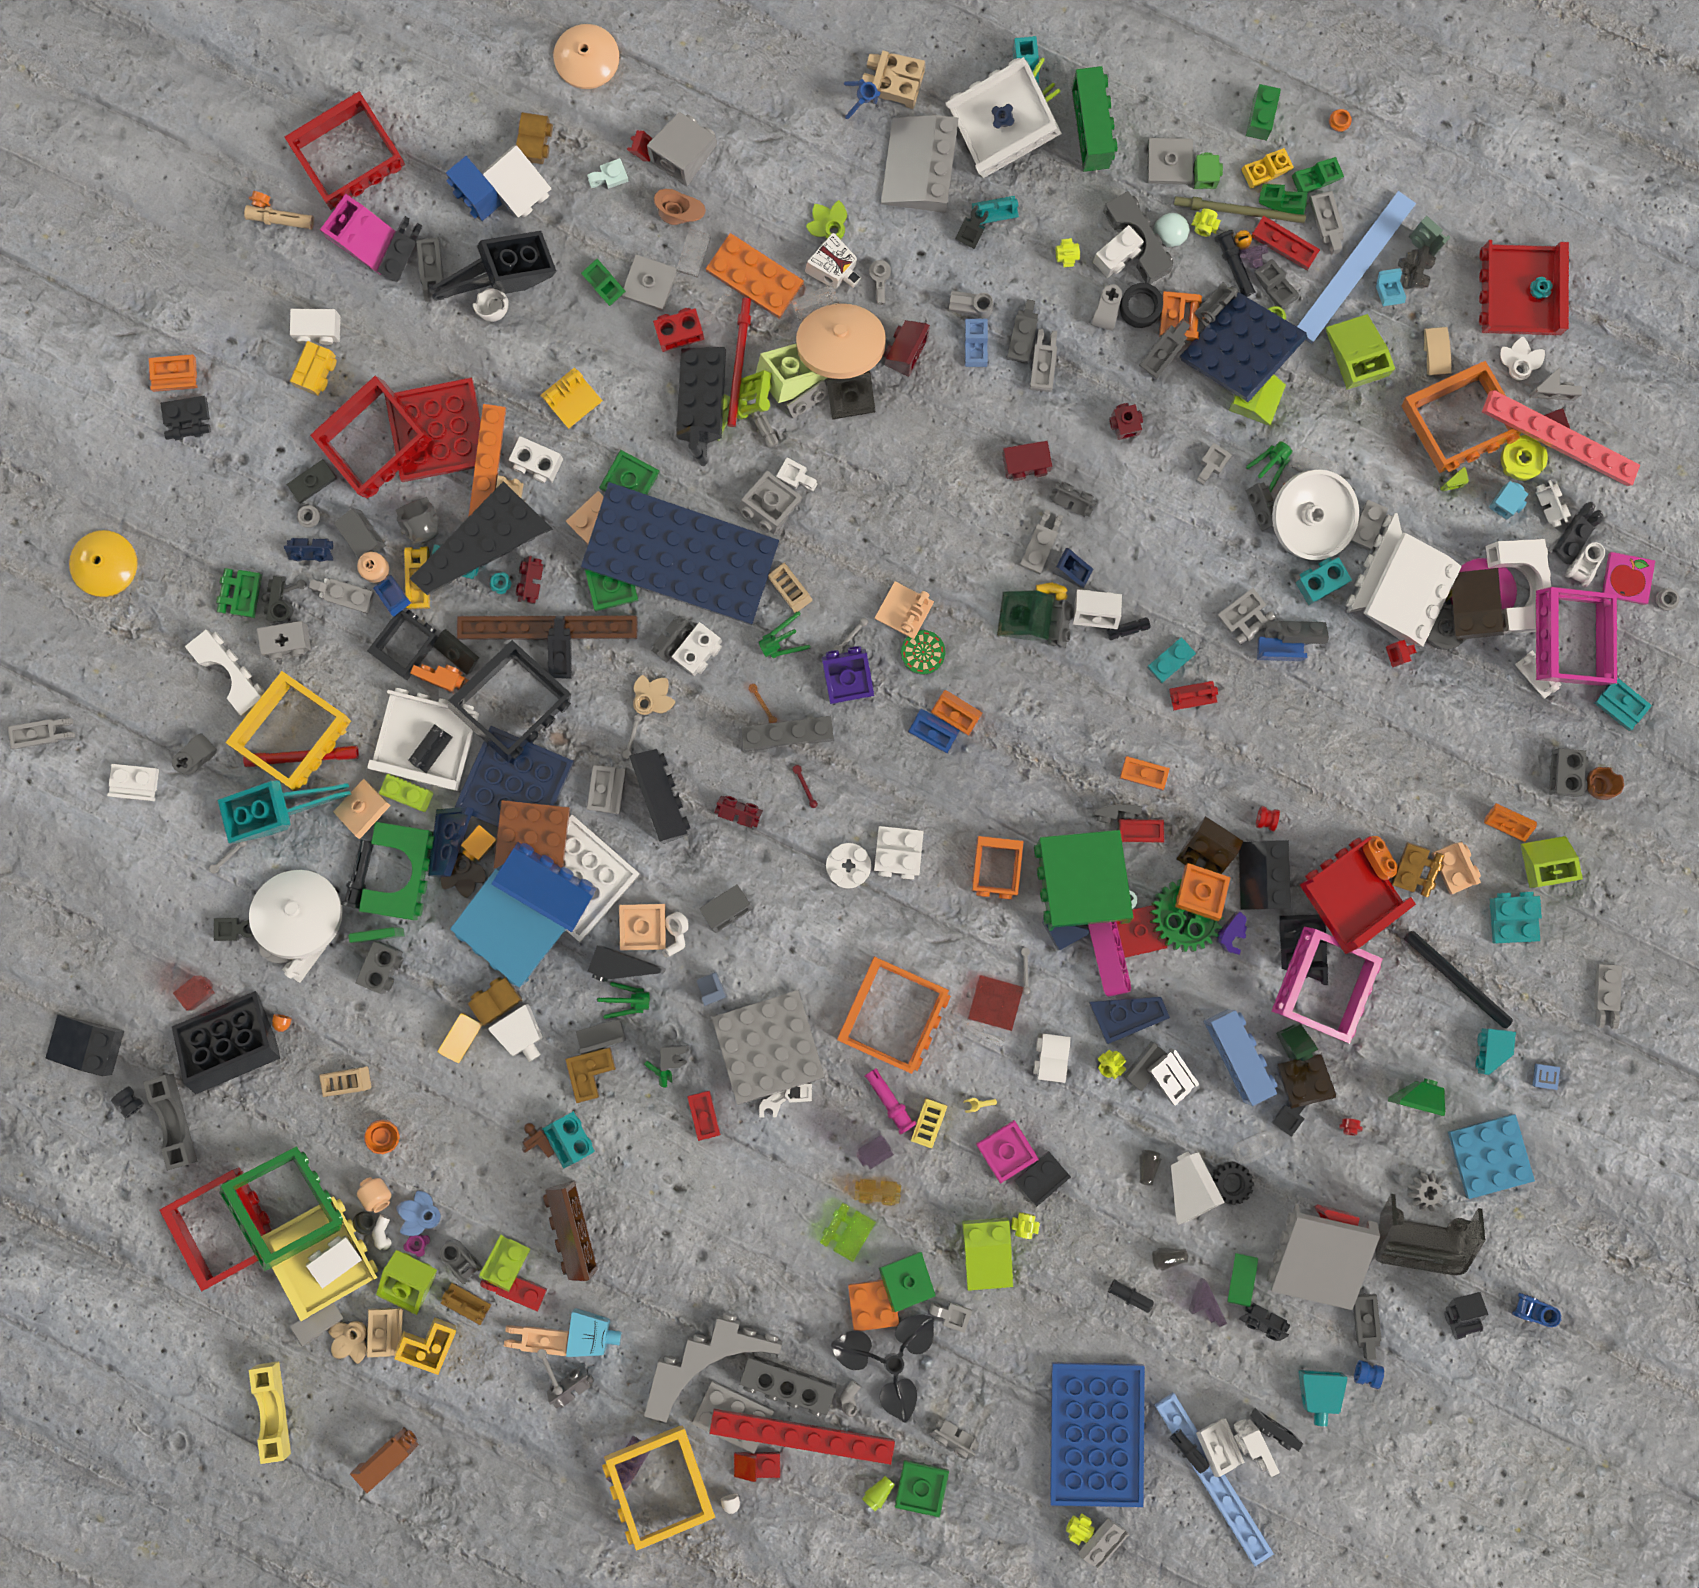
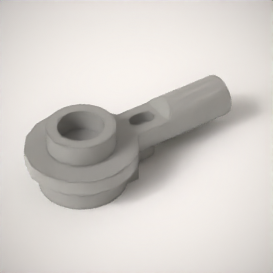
[869,260,891,305]

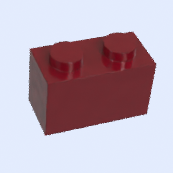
[1002,440,1052,481]

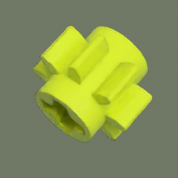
[1191,209,1221,237]
[1055,238,1080,268]
[1097,1049,1126,1079]
[1011,1212,1040,1239]
[1066,1513,1095,1546]

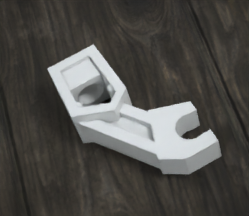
[759,1083,812,1117]

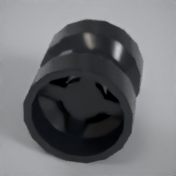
[111,1086,144,1119]

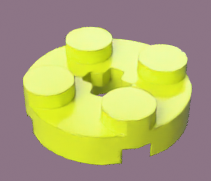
[1500,435,1548,481]

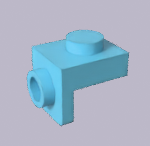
[1376,268,1406,306]

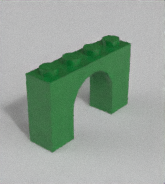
[359,822,435,921]

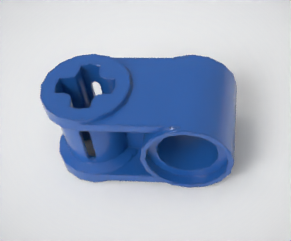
[1512,1293,1562,1327]

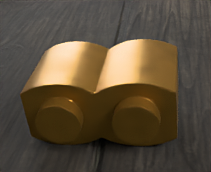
[516,112,553,164]
[468,977,523,1026]

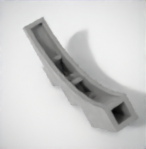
[644,1313,782,1422]

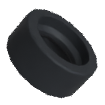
[1120,282,1163,328]

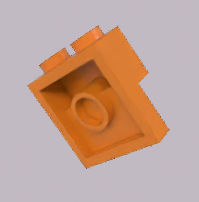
[410,664,469,694]

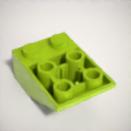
[1325,314,1395,390]

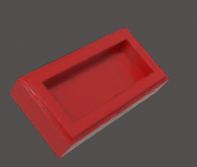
[1118,819,1164,843]

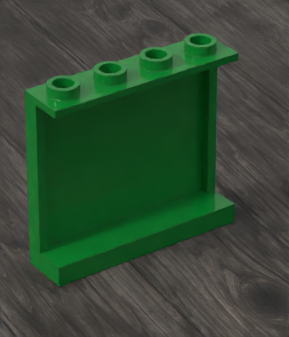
[1034,830,1134,931]

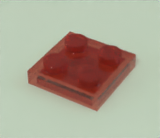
[968,975,1024,1031]

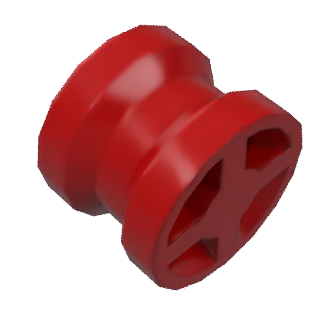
[1256,806,1280,832]

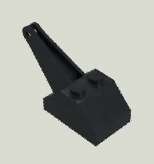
[429,231,556,301]

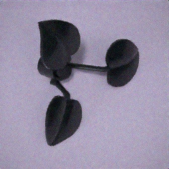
[831,1314,934,1423]

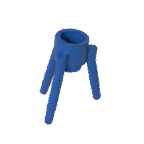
[844,79,881,119]

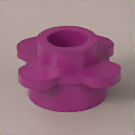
[403,1234,430,1257]

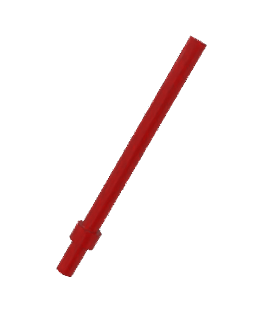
[727,298,751,427]

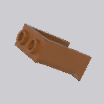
[350,1427,419,1493]

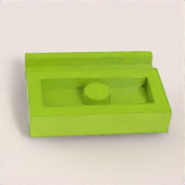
[479,1235,530,1292]

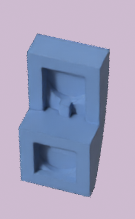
[965,319,988,367]

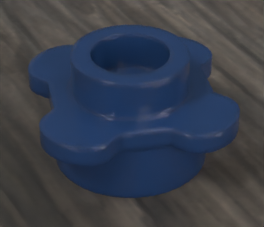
[991,104,1015,129]

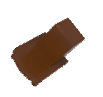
[522,1123,555,1158]

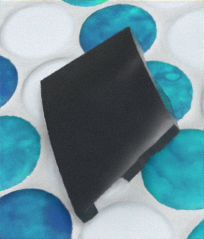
[1279,914,1328,985]

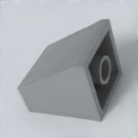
[647,112,717,186]

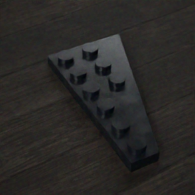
[409,481,553,595]

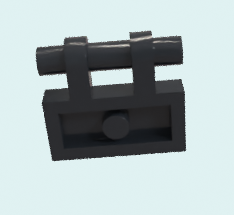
[160,396,211,441]

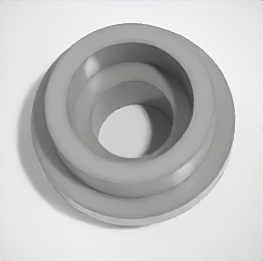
[297,505,320,528]
[1656,588,1679,611]

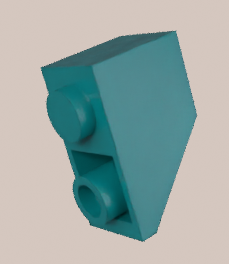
[1012,36,1039,85]
[1475,1028,1516,1075]

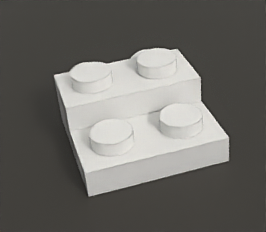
[874,826,924,880]
[1234,1419,1280,1477]

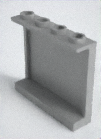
[1267,1204,1380,1310]

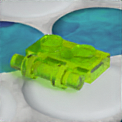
[820,1202,876,1262]

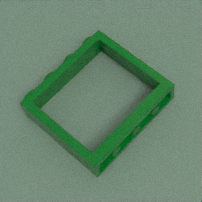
[219,1146,343,1272]

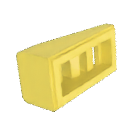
[910,1097,947,1148]

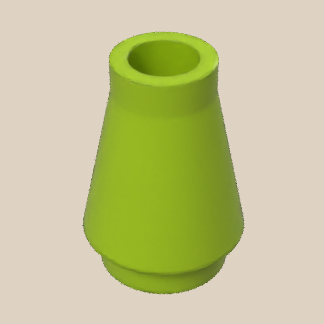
[862,1476,895,1512]

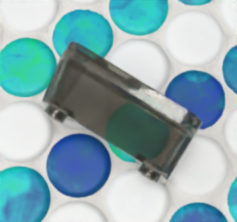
[1375,1194,1486,1276]

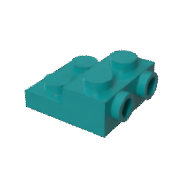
[1489,892,1542,944]

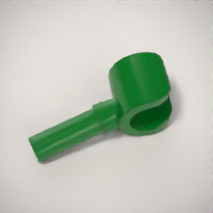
[644,1061,672,1088]

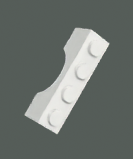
[185,630,265,717]

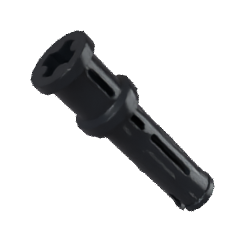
[1214,230,1256,297]
[341,839,374,909]

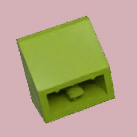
[1520,836,1583,888]

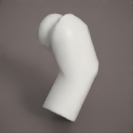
[372,1214,391,1250]

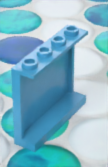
[450,865,567,988]

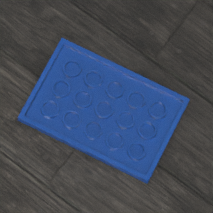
[1050,1362,1145,1507]

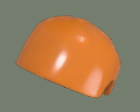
[364,1119,400,1155]

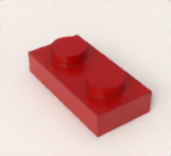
[687,1090,721,1141]

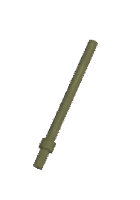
[1173,196,1306,223]

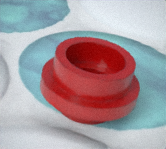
[1339,1118,1363,1136]

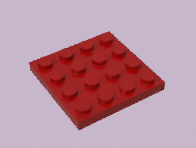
[384,377,481,483]

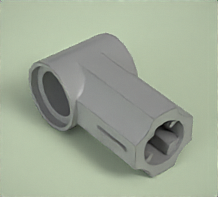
[949,291,993,319]

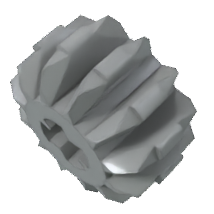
[1407,1172,1448,1212]

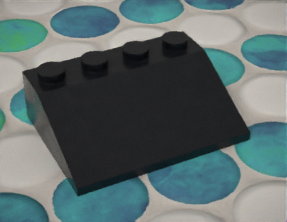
[172,991,281,1094]

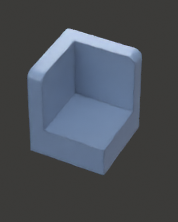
[697,972,727,1006]

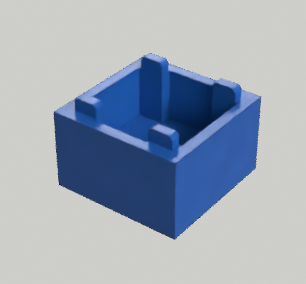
[446,156,502,221]

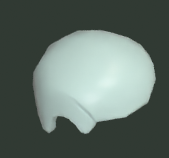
[1153,213,1190,247]

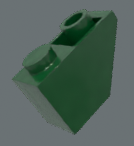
[1276,1023,1318,1061]

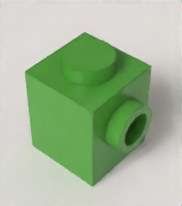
[1193,152,1223,189]

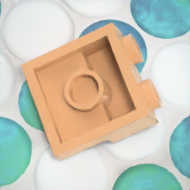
[566,491,604,545]

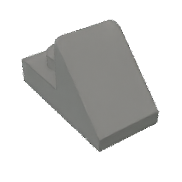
[1530,368,1582,401]

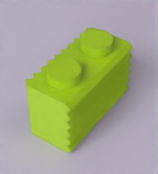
[379,774,433,812]

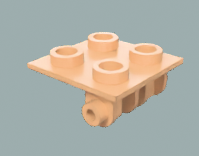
[874,581,934,639]

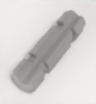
[751,411,778,448]

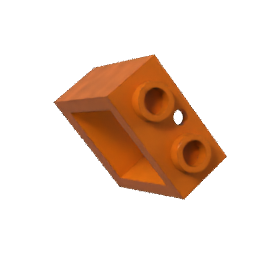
[971,836,1024,900]

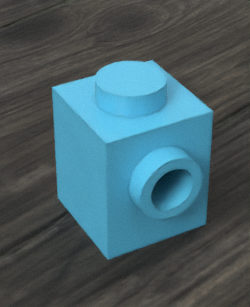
[1489,481,1528,520]

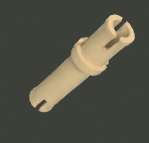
[244,205,314,230]

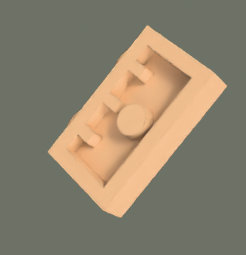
[1431,842,1481,894]

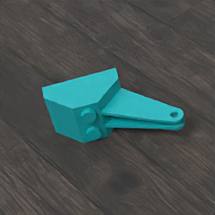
[218,781,351,844]

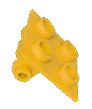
[540,367,603,429]

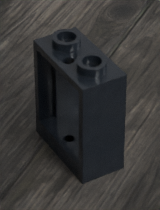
[367,609,438,681]

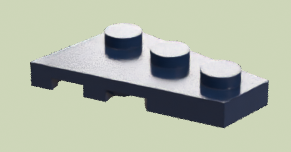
[428,807,474,877]
[1089,997,1170,1044]

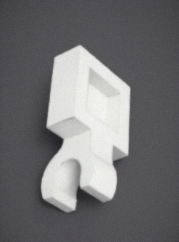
[776,458,818,492]

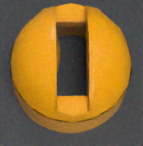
[1234,230,1252,250]

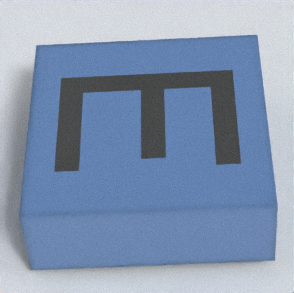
[1533,1064,1560,1090]

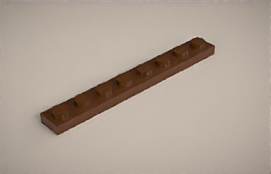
[457,616,638,640]

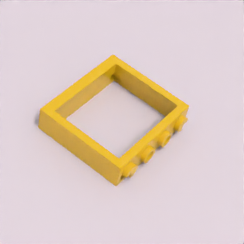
[225,671,351,791]
[602,1425,715,1551]

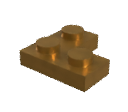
[565,1047,616,1103]

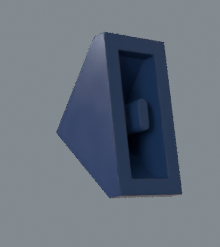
[1053,548,1094,589]
[1042,920,1089,951]

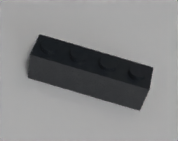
[629,749,691,844]

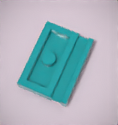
[1594,677,1652,731]

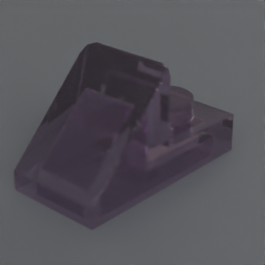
[1189,1278,1227,1327]

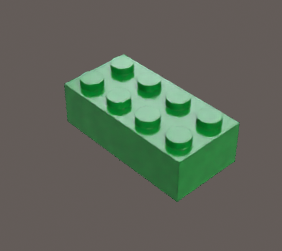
[1071,66,1118,172]

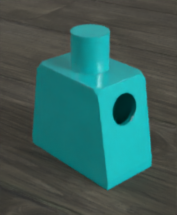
[1299,1370,1348,1426]

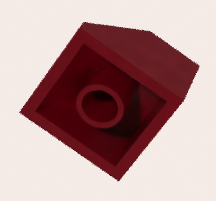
[883,320,930,377]

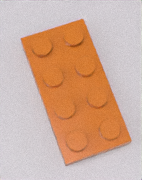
[706,233,804,319]

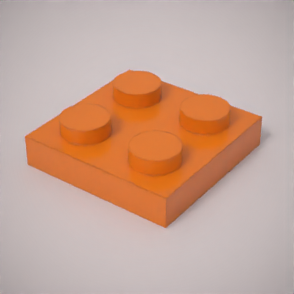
[1175,863,1231,921]
[848,1280,899,1331]

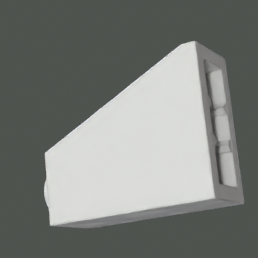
[1171,1151,1225,1225]

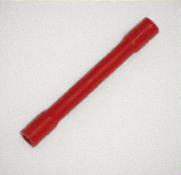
[243,745,359,767]

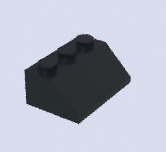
[1238,840,1291,910]

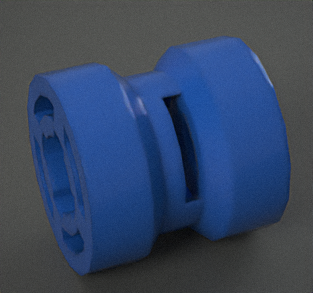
[1354,1360,1384,1389]

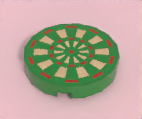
[901,630,946,675]

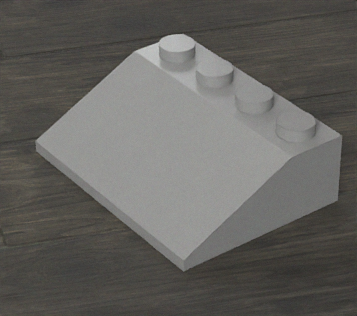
[881,115,959,213]

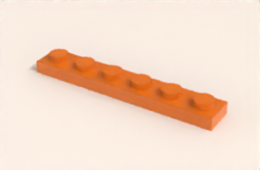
[469,404,506,516]

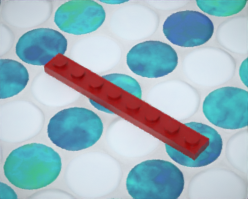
[709,1409,895,1465]

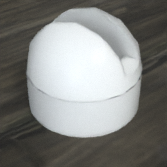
[720,1494,740,1514]

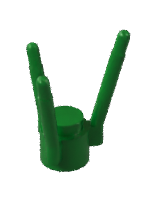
[1246,441,1293,493]
[758,611,811,659]
[597,982,650,1019]

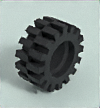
[1211,1162,1254,1205]

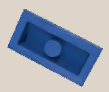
[908,709,960,753]

